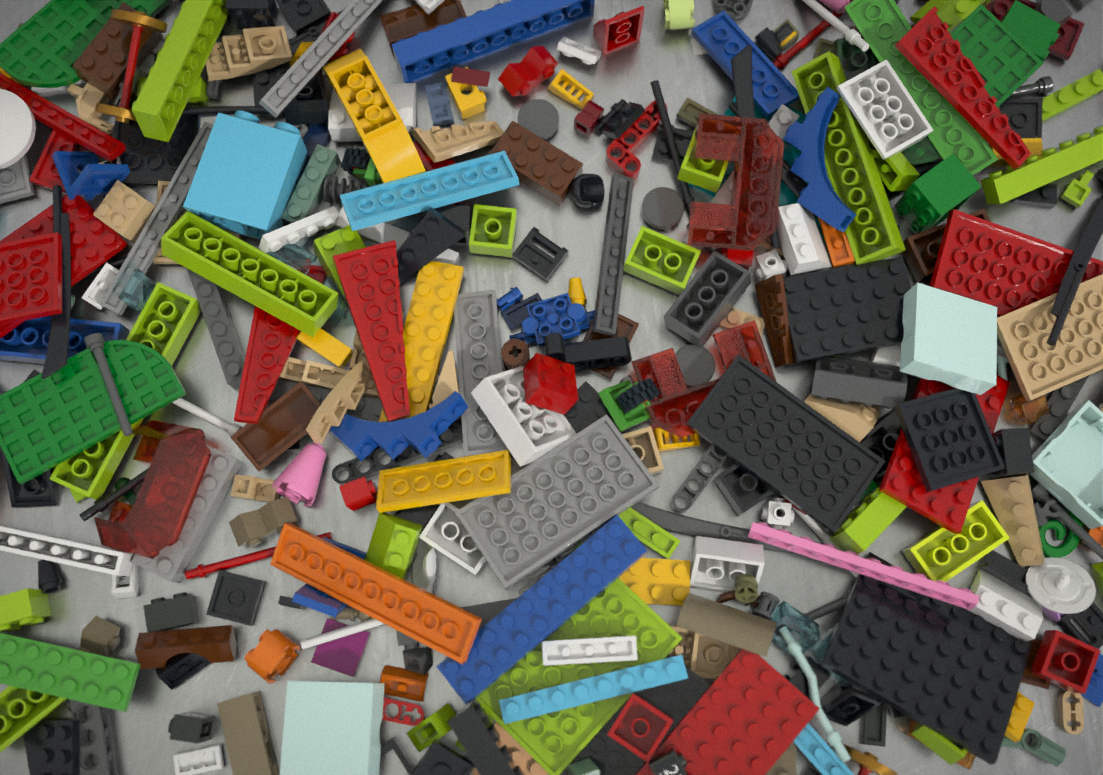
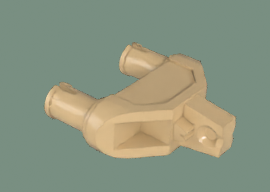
[67,83,135,136]

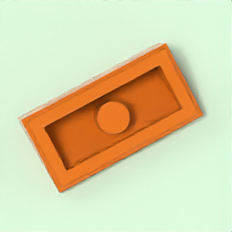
[380,665,429,702]

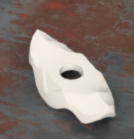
[411,539,437,594]

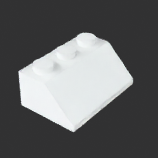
[774,203,832,276]
[419,502,486,575]
[690,536,765,592]
[967,569,1043,642]

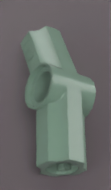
[1001,728,1066,767]

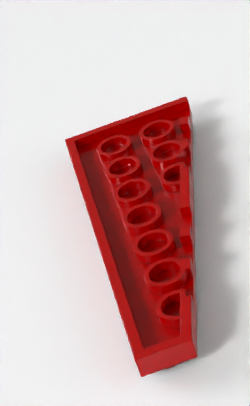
[894,6,1031,170]
[332,240,410,422]
[234,261,327,424]

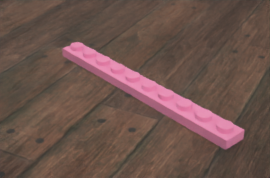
[748,522,979,610]

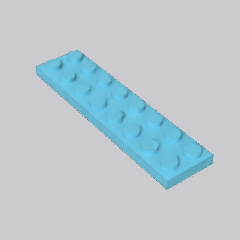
[340,151,519,231]

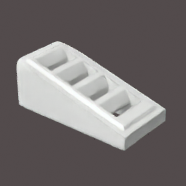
[111,548,139,599]

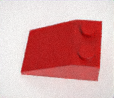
[593,6,645,55]

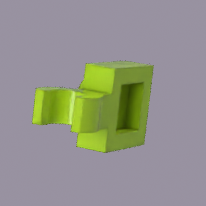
[1060,170,1094,208]

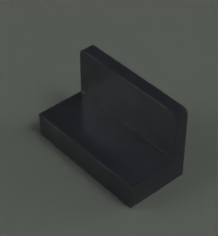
[977,550,1028,591]
[156,653,210,690]

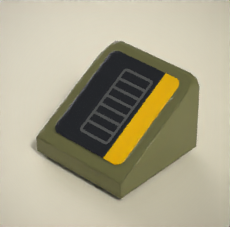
[773,19,800,50]

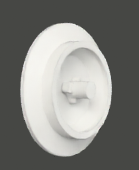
[1025,557,1096,614]

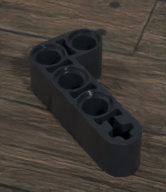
[544,333,632,372]

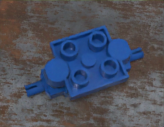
[509,293,595,347]

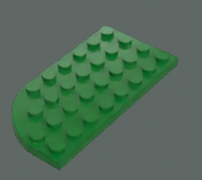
[0,0,170,88]
[864,4,1044,165]
[0,340,186,484]

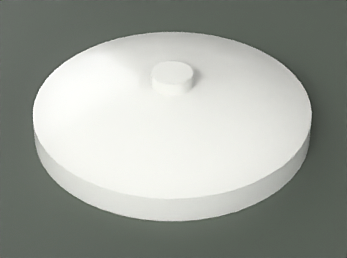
[0,89,36,169]

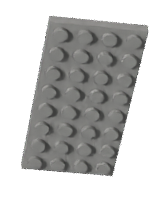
[455,414,659,590]

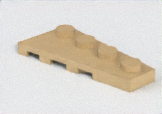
[413,121,504,163]
[981,475,1045,566]

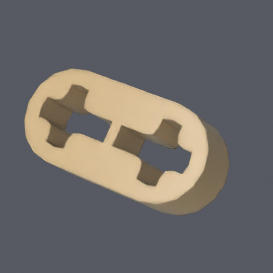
[1058,689,1084,735]

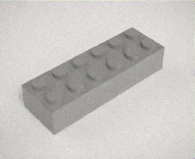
[131,440,243,583]

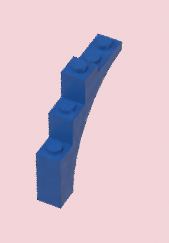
[783,87,856,233]
[329,391,468,461]

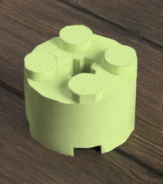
[663,0,695,30]

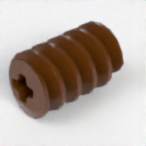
[501,339,530,371]

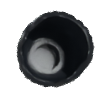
[571,173,605,207]

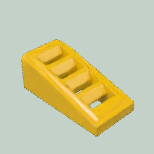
[547,69,594,110]
[653,425,700,452]

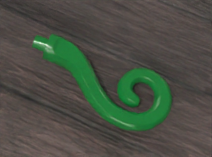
[1038,507,1082,558]

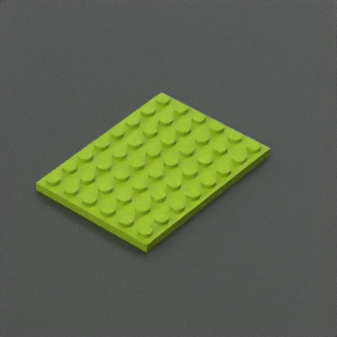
[475,542,683,775]

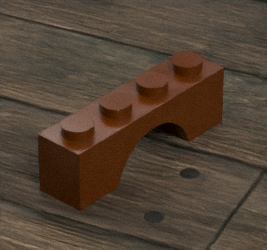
[135,625,237,669]

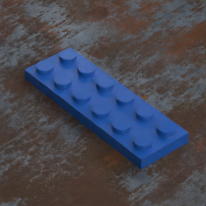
[691,10,800,119]

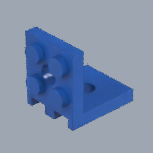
[52,151,130,200]
[292,537,367,618]

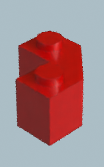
[498,46,559,97]

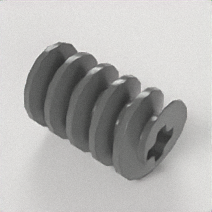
[323,175,370,204]

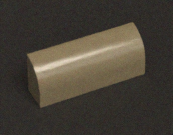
[676,593,777,657]
[217,691,280,775]

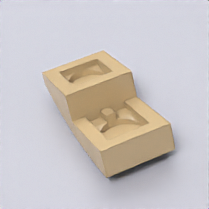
[230,474,280,502]

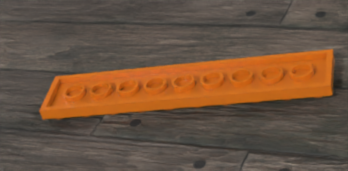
[270,523,482,664]

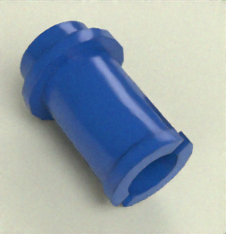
[497,286,523,312]

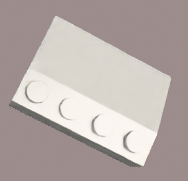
[836,59,933,160]
[328,83,416,142]
[471,365,576,467]

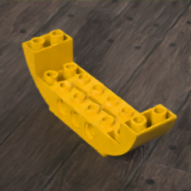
[322,49,426,183]

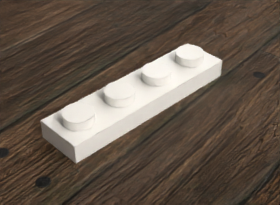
[258,206,339,253]
[542,636,638,665]

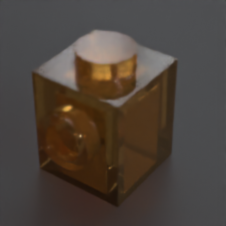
[1009,394,1050,424]

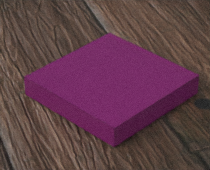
[311,618,370,677]

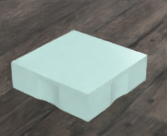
[900,283,997,395]
[1030,400,1103,529]
[280,681,385,775]

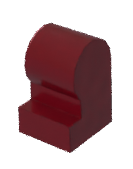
[574,100,605,137]

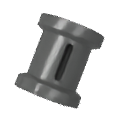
[752,592,780,621]

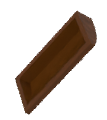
[380,0,467,55]
[230,381,321,472]

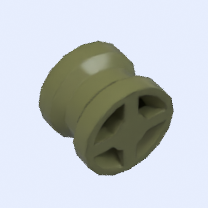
[734,574,758,603]

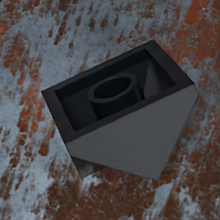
[820,685,882,727]

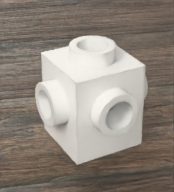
[755,249,788,281]
[761,498,794,530]

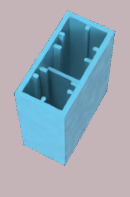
[183,110,308,240]

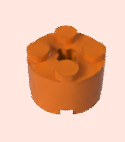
[244,629,300,684]

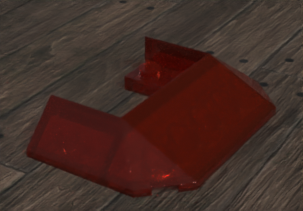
[686,113,784,251]
[631,320,777,438]
[94,420,211,559]

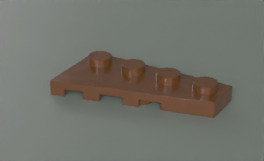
[755,274,793,368]

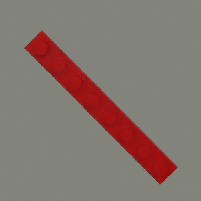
[0,73,126,162]

